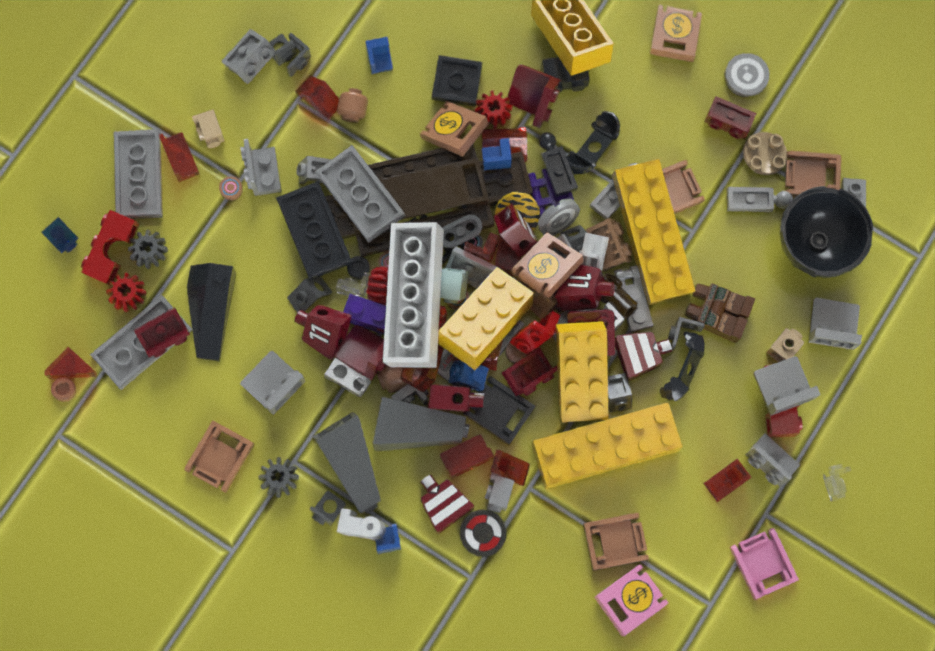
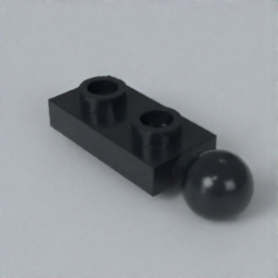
[538,132,578,197]

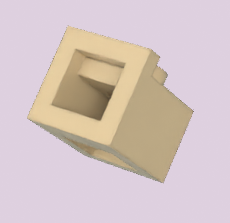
[192,109,225,148]
[766,328,805,362]

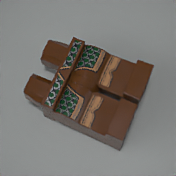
[684,283,756,343]

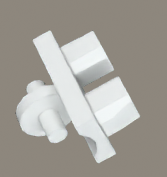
[579,233,609,271]

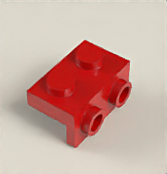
[510,311,560,355]

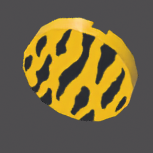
[495,192,540,230]

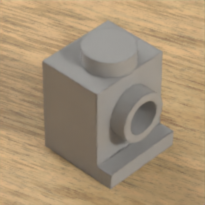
[485,474,514,513]

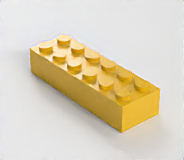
[612,159,695,305]
[532,403,683,489]

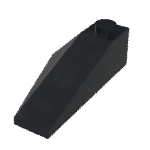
[187,263,236,362]

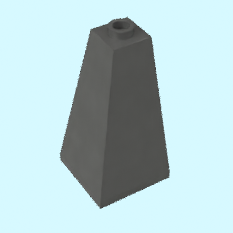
[373,397,470,451]
[313,412,381,513]

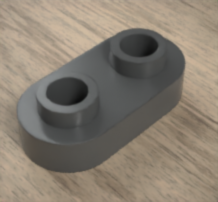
[442,215,482,249]

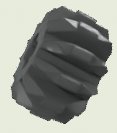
[128,230,168,269]
[258,457,299,498]

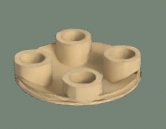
[743,132,787,175]

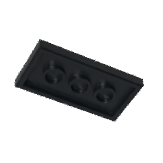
[276,181,353,280]

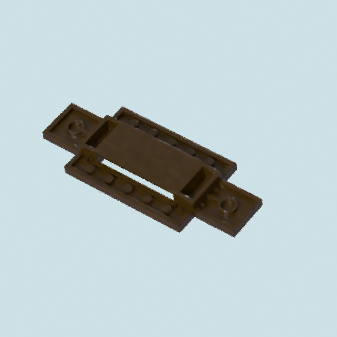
[325,143,533,257]

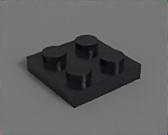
[432,55,483,107]

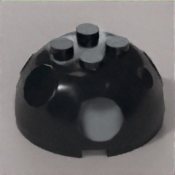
[779,186,874,278]

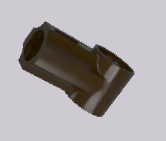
[600,273,638,319]

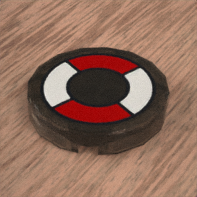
[460,509,507,557]

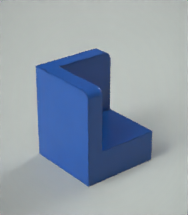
[366,37,393,74]
[482,138,511,170]
[375,524,401,554]

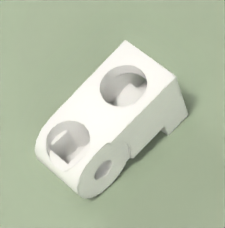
[324,358,371,398]
[337,508,386,540]

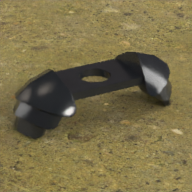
[566,111,620,175]
[660,331,705,401]

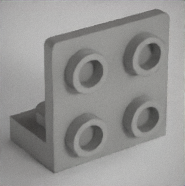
[240,139,282,196]
[808,298,862,350]
[240,351,306,415]
[754,356,820,415]
[745,433,800,486]

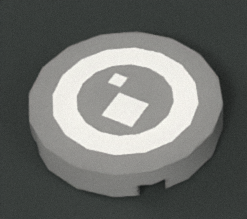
[724,53,769,97]
[538,199,580,235]

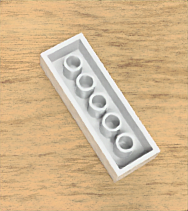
[383,222,444,368]

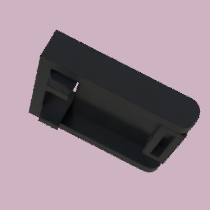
[463,376,535,445]

